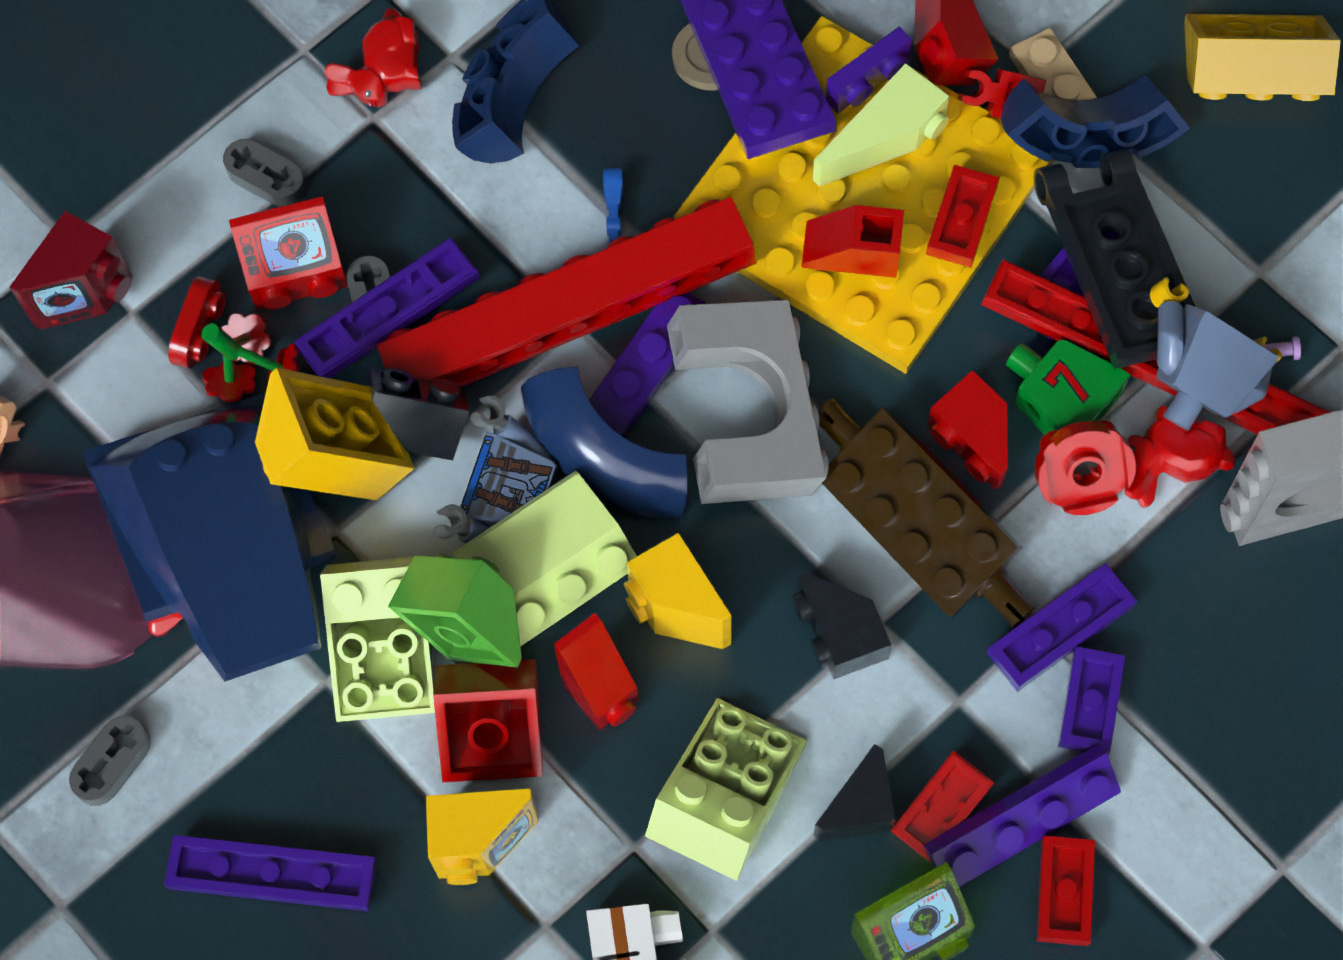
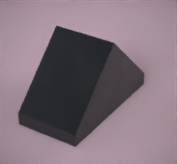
[814,744,896,842]

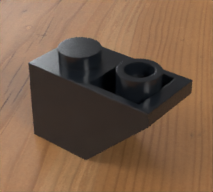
[368,368,470,461]
[792,573,892,679]

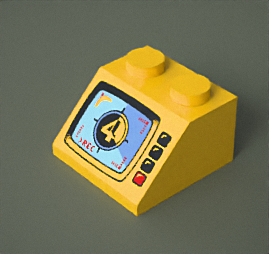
[426,788,538,885]

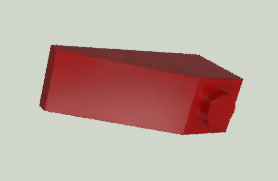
[914,0,999,86]
[554,613,639,731]

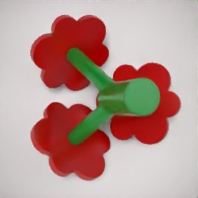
[202,313,300,402]

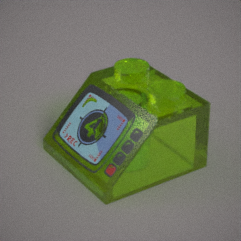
[851,862,975,960]

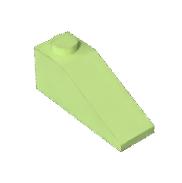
[813,63,949,186]

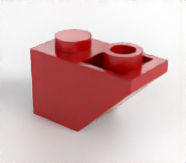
[801,205,904,278]
[928,370,1008,491]

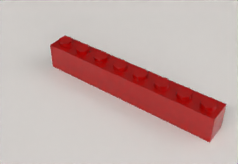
[376,197,757,387]

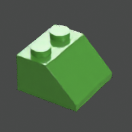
[388,554,522,667]

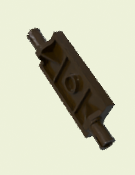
[818,398,1036,629]

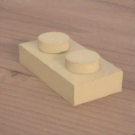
[1009,28,1097,100]

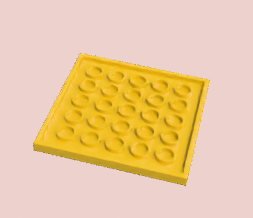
[673,16,1054,374]

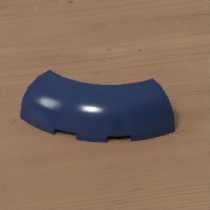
[452,0,579,164]
[1001,74,1190,168]
[520,366,687,518]

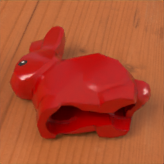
[324,8,422,108]
[1125,406,1236,508]

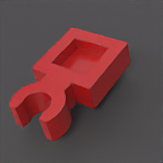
[958,68,1047,118]

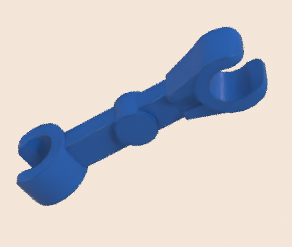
[603,168,623,244]

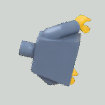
[1150,277,1282,431]

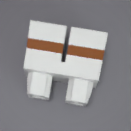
[586,904,686,960]

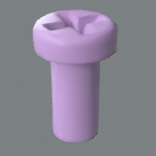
[1265,336,1301,360]

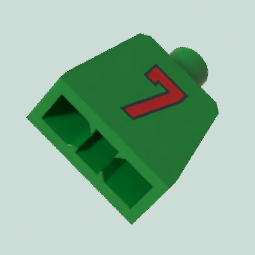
[1006,339,1130,435]

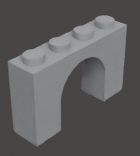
[667,300,829,504]
[1220,410,1343,546]

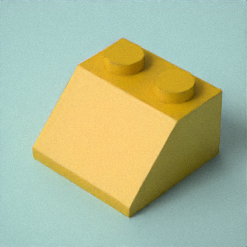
[624,533,731,649]

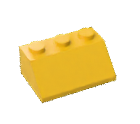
[1184,14,1341,101]
[255,368,415,501]

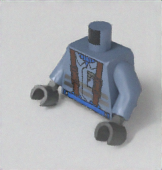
[434,396,560,543]

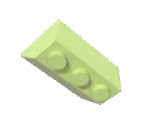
[452,471,637,647]

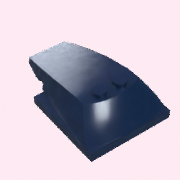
[83,393,336,682]

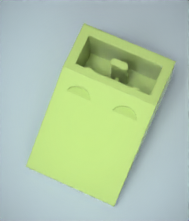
[320,557,435,722]
[645,698,807,881]

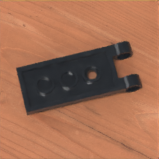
[1034,149,1196,369]

